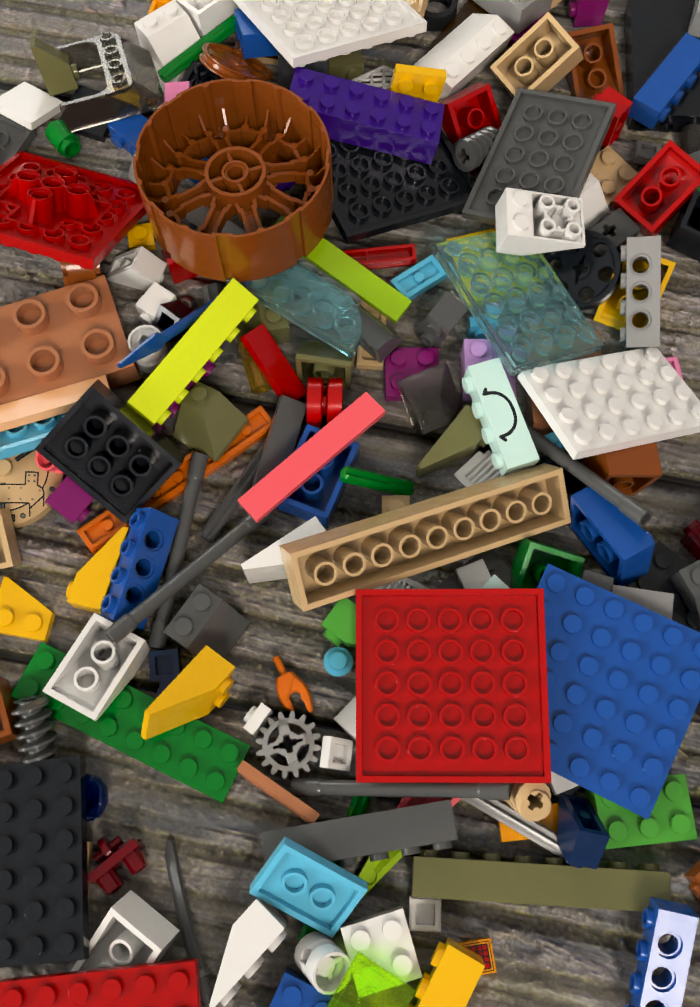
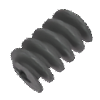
[452,126,499,172]
[11,694,59,764]

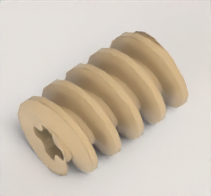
[504,783,552,822]

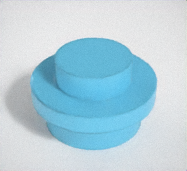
[323,647,353,677]

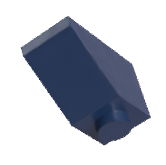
[557,793,610,869]

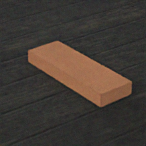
[237,760,320,824]

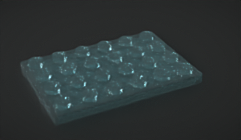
[432,231,604,377]

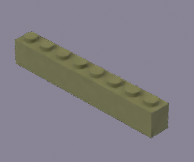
[410,849,671,912]

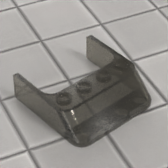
[54,31,165,132]

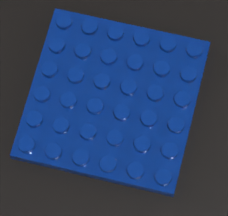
[537,563,700,819]

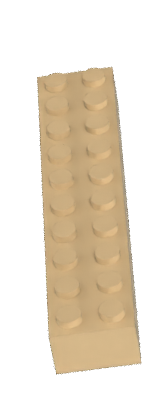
[279,463,571,612]

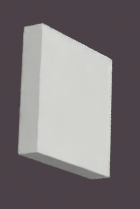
[0,81,64,131]

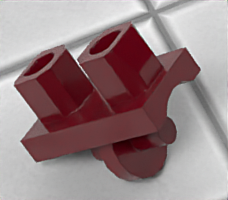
[88,835,149,895]

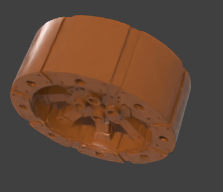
[133,78,333,282]

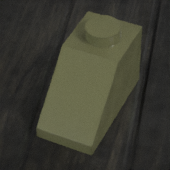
[30,37,81,96]

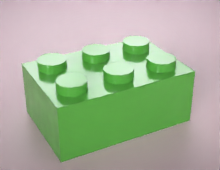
[584,774,698,849]

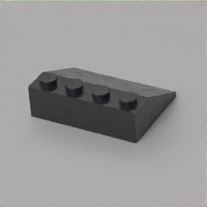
[35,380,186,524]

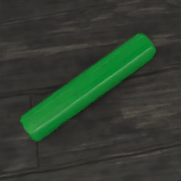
[340,466,414,495]

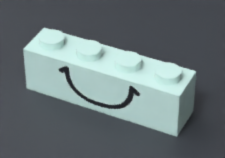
[462,357,540,476]

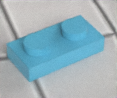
[390,254,448,301]

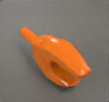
[272,655,313,713]

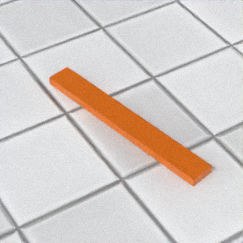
[76,405,272,555]

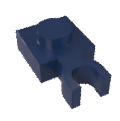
[148,648,182,697]

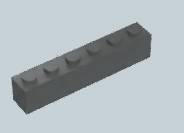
[261,799,458,867]

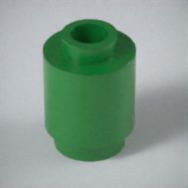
[45,120,81,158]

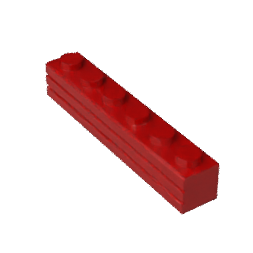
[342,244,416,270]

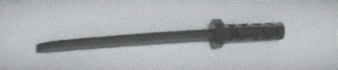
[165,839,217,1007]

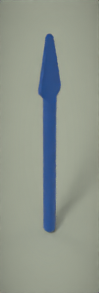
[117,278,264,368]

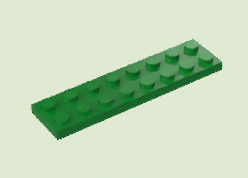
[11,642,251,803]

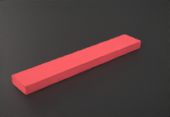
[237,392,385,523]

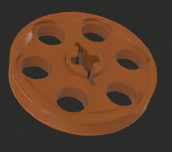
[199,42,273,82]

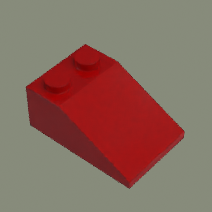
[612,140,700,236]

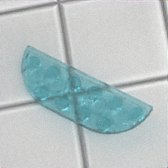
[225,263,362,358]

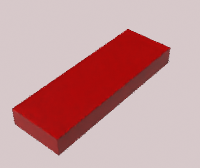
[240,323,307,400]

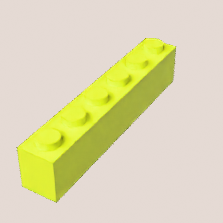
[126,278,259,426]

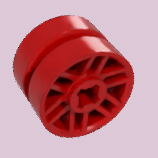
[307,377,343,427]

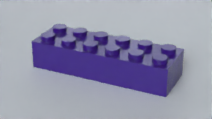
[290,67,445,165]

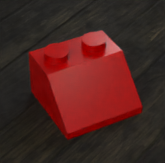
[438,83,502,145]

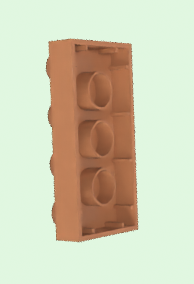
[0,274,141,405]

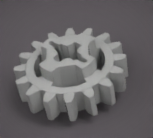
[255,711,322,779]

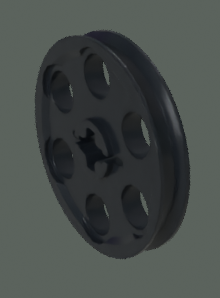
[540,230,622,311]

